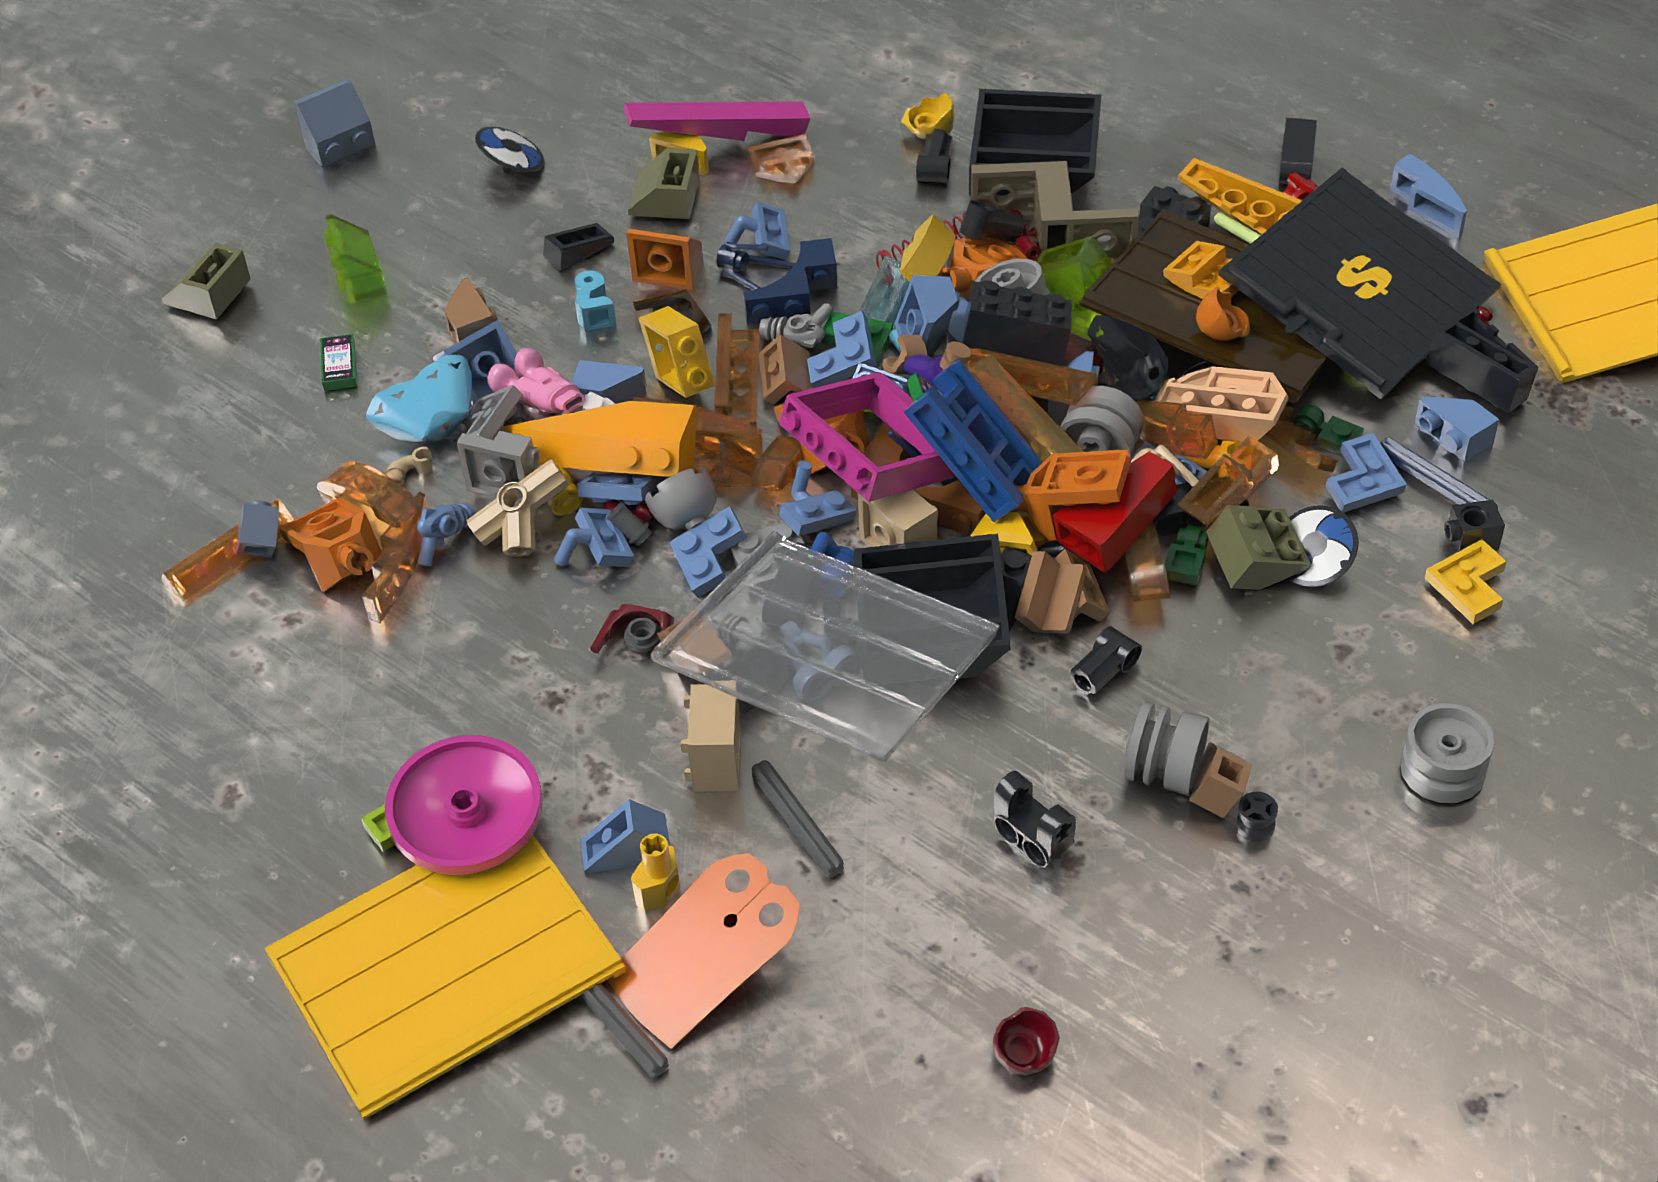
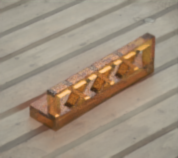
[714,313,760,430]
[966,347,1098,405]

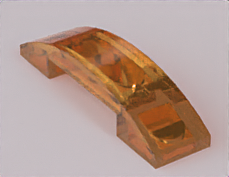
[316,461,423,528]

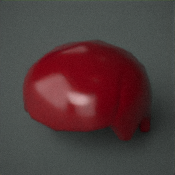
[992,1007,1060,1076]

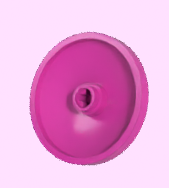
[385,735,543,875]

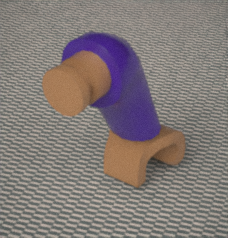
[882,335,971,387]

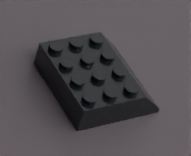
[969,89,1102,196]
[854,533,1011,688]

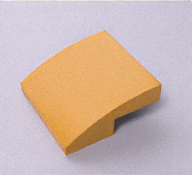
[1163,241,1239,299]

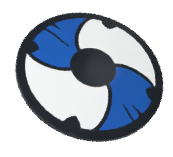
[475,127,544,173]
[1287,505,1359,587]

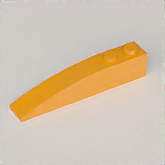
[1178,158,1302,235]
[503,401,697,477]

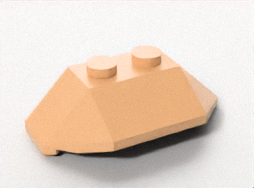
[1151,366,1289,443]

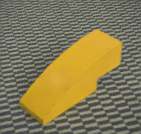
[900,214,956,282]

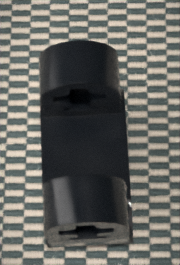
[994,770,1076,868]

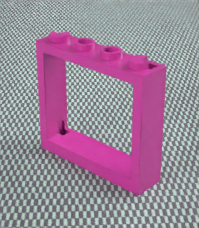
[779,372,956,502]

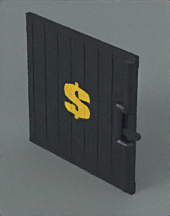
[1218,167,1502,399]

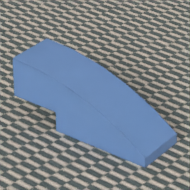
[1390,154,1467,238]

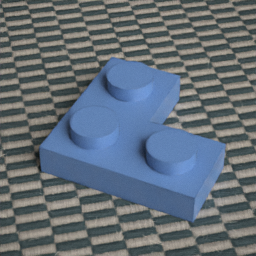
[807,311,876,388]
[1325,433,1407,513]
[577,473,669,505]
[670,506,747,598]

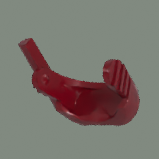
[590,604,674,658]

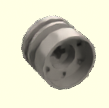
[1124,701,1210,796]

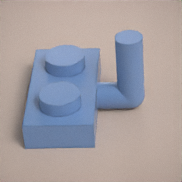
[723,201,791,260]
[779,461,857,536]
[554,508,634,567]

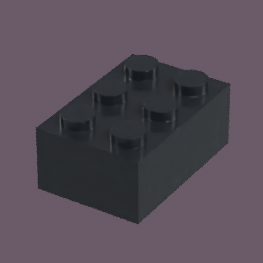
[962,280,1072,366]

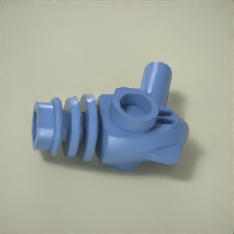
[417,504,476,566]

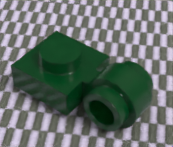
[1294,405,1364,457]
[1162,525,1209,585]

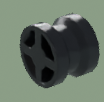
[1236,791,1278,841]

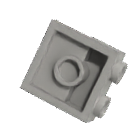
[457,431,540,503]

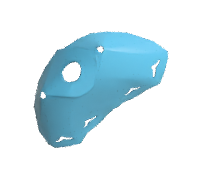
[366,355,472,444]

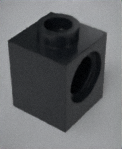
[1444,499,1505,552]

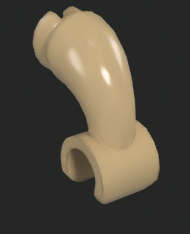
[385,447,433,488]

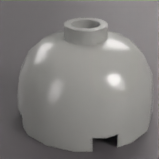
[644,466,717,530]

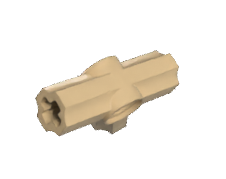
[466,459,570,557]

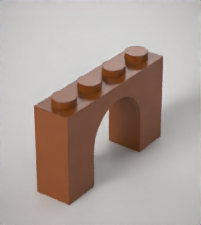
[851,422,986,536]

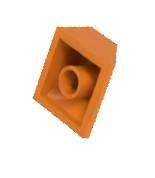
[626,228,704,290]

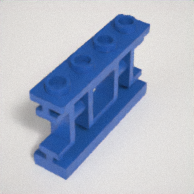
[904,360,1043,522]

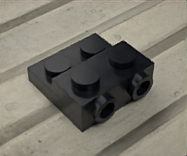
[1138,186,1212,236]

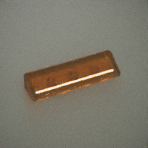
[161,499,294,602]

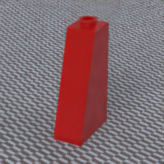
[1053,451,1177,572]

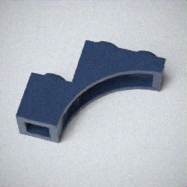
[743,238,838,324]

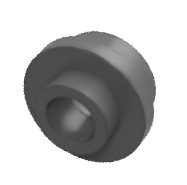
[624,618,660,652]

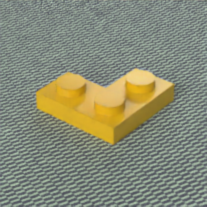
[1425,539,1506,624]

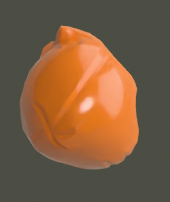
[1196,287,1250,341]

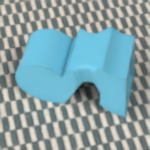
[575,270,617,331]

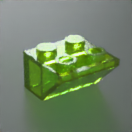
[322,214,387,303]
[1036,235,1113,312]

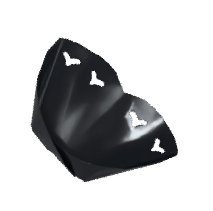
[1087,315,1168,401]

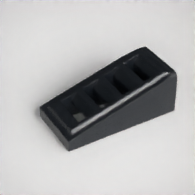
[543,223,614,270]

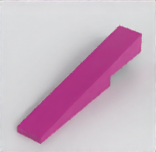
[623,101,811,141]

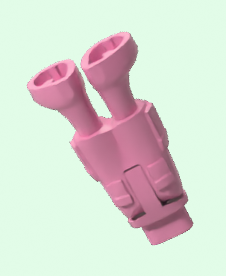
[488,348,585,413]

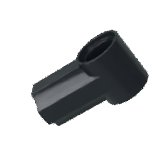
[916,129,952,184]
[959,200,1024,242]
[1070,626,1142,695]

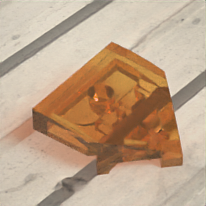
[747,134,814,184]

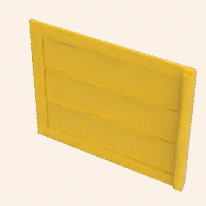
[1484,203,1658,383]
[264,835,626,1120]

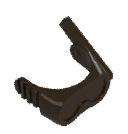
[633,289,712,335]

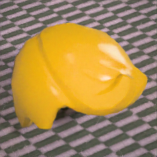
[901,93,954,140]

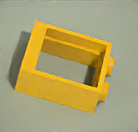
[639,306,715,398]

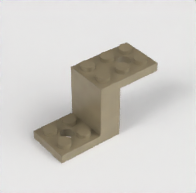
[971,161,1139,270]

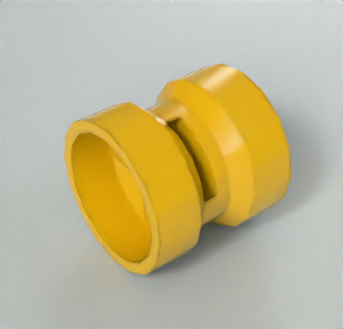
[547,467,583,516]

